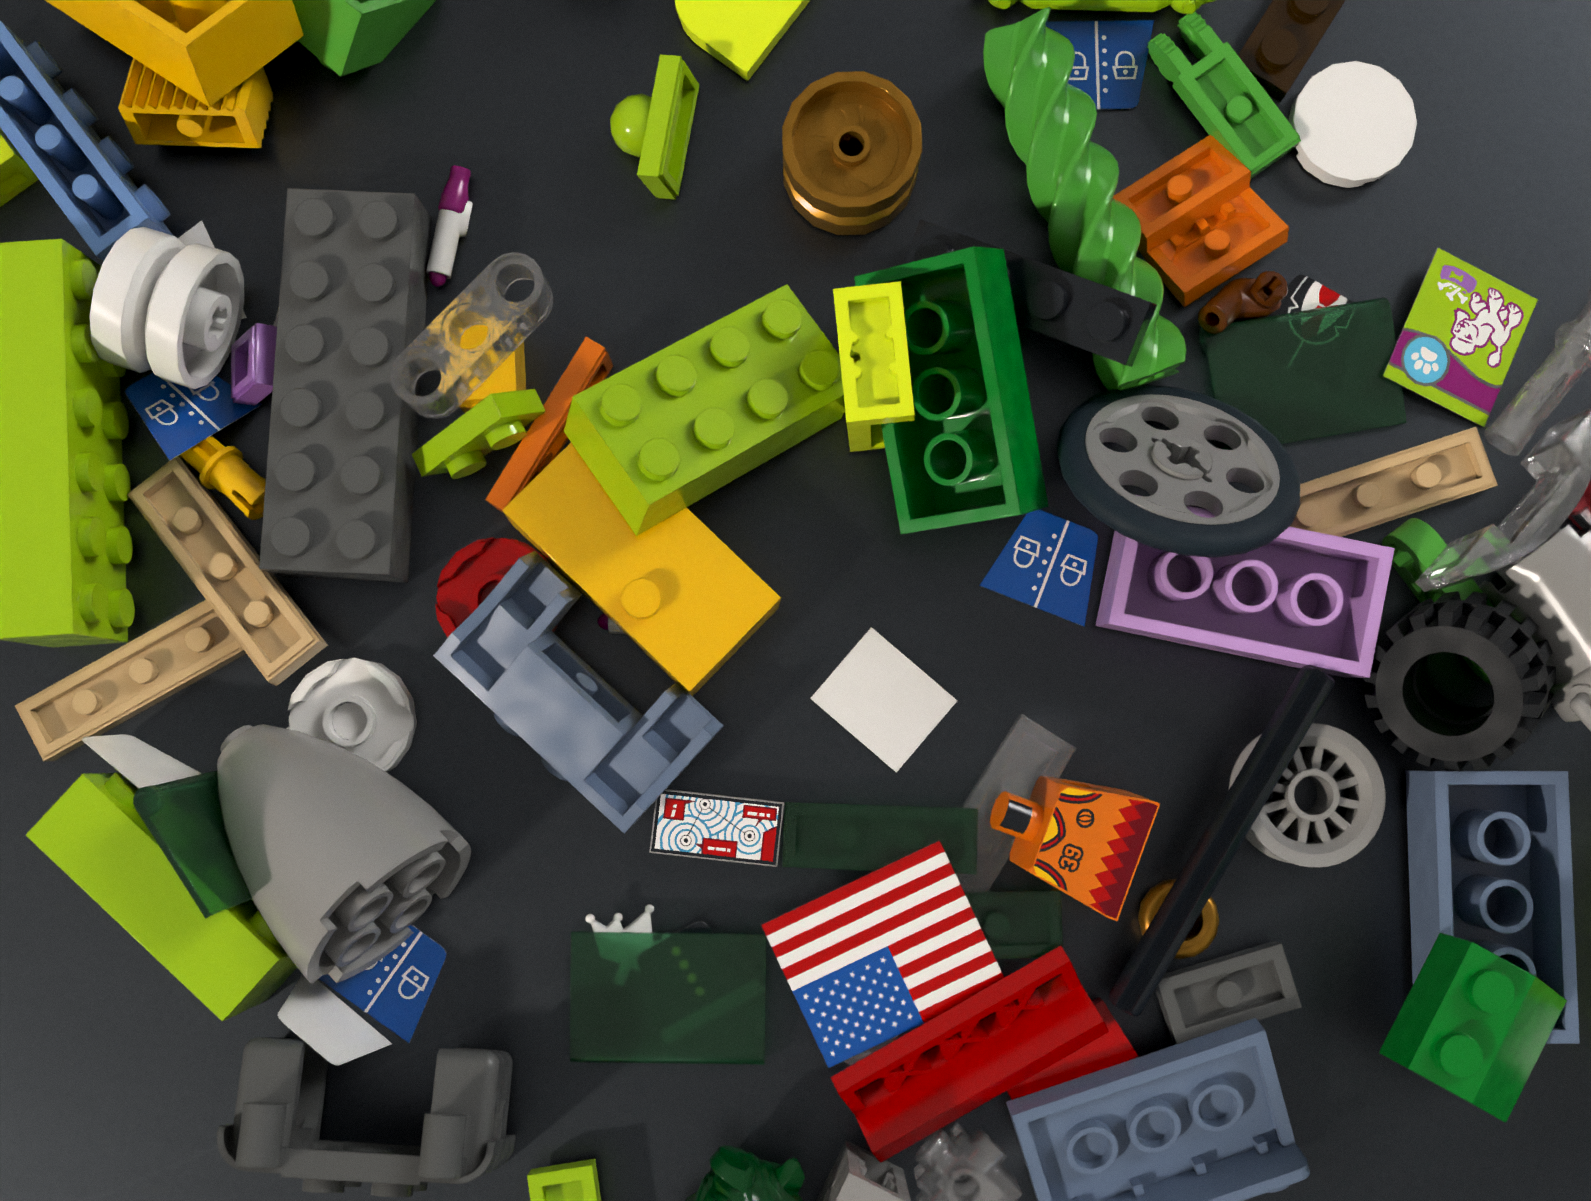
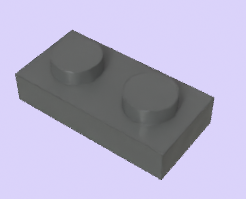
[1155,941,1302,1044]

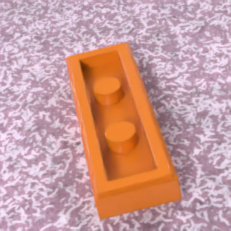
[485,337,613,512]

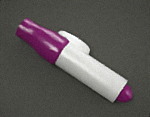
[426,165,473,287]

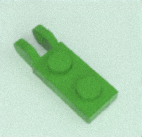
[1147,12,1301,180]

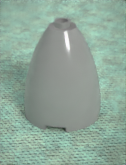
[217,724,471,984]

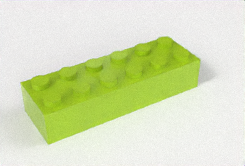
[0,239,135,648]

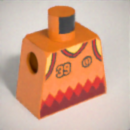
[990,776,1160,921]

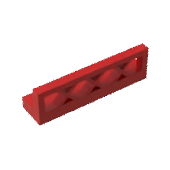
[830,945,1109,1163]

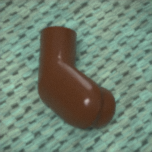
[1198,271,1288,334]

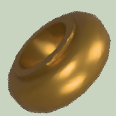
[1138,878,1219,959]

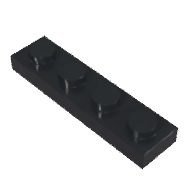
[904,219,1157,367]

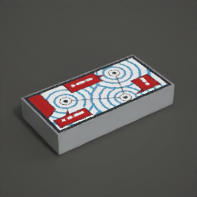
[649,789,784,867]

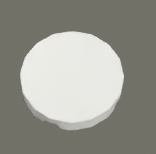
[1288,61,1417,188]
[287,658,417,772]

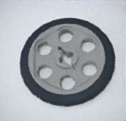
[1057,385,1300,558]

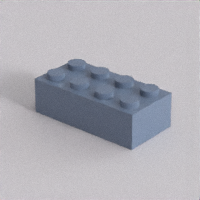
[1405,770,1580,1044]

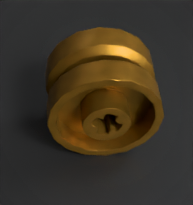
[782,71,922,235]

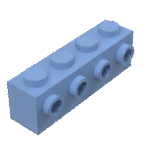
[0,20,173,261]

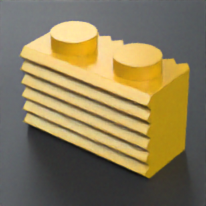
[118,58,273,148]

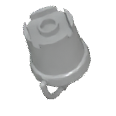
[1479,507,1591,732]

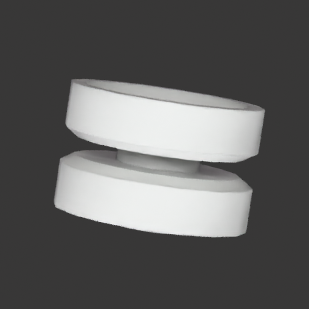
[89,227,244,389]

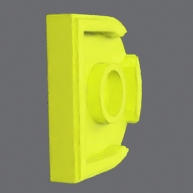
[675,0,810,81]

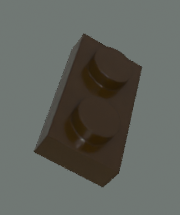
[1238,0,1345,102]

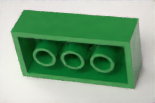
[854,246,1049,534]

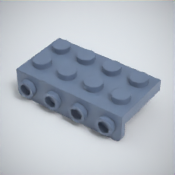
[1006,1018,1310,1201]

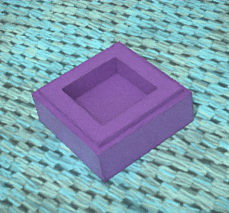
[231,323,277,406]

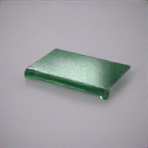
[1199,297,1407,450]
[133,770,252,919]
[570,931,766,1065]

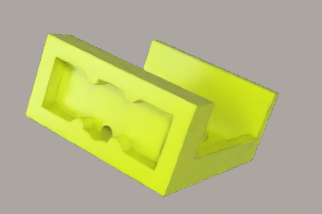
[833,281,915,452]

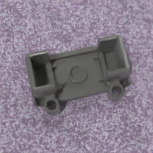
[217,1037,516,1197]

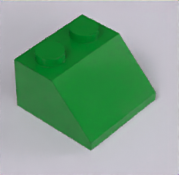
[1379,933,1567,1123]

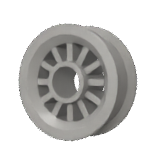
[1229,723,1386,868]

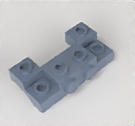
[433,551,724,834]

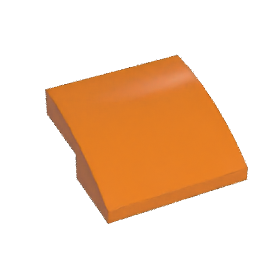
[1113,134,1289,307]

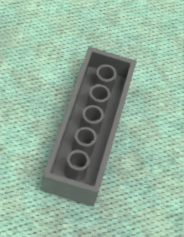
[259,188,432,583]

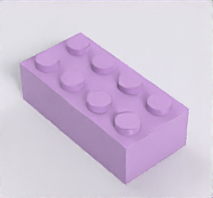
[1096,495,1395,678]

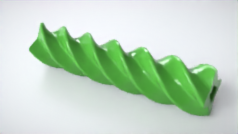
[983,7,1187,391]

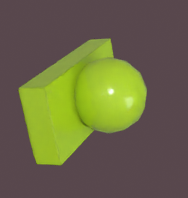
[610,54,700,200]

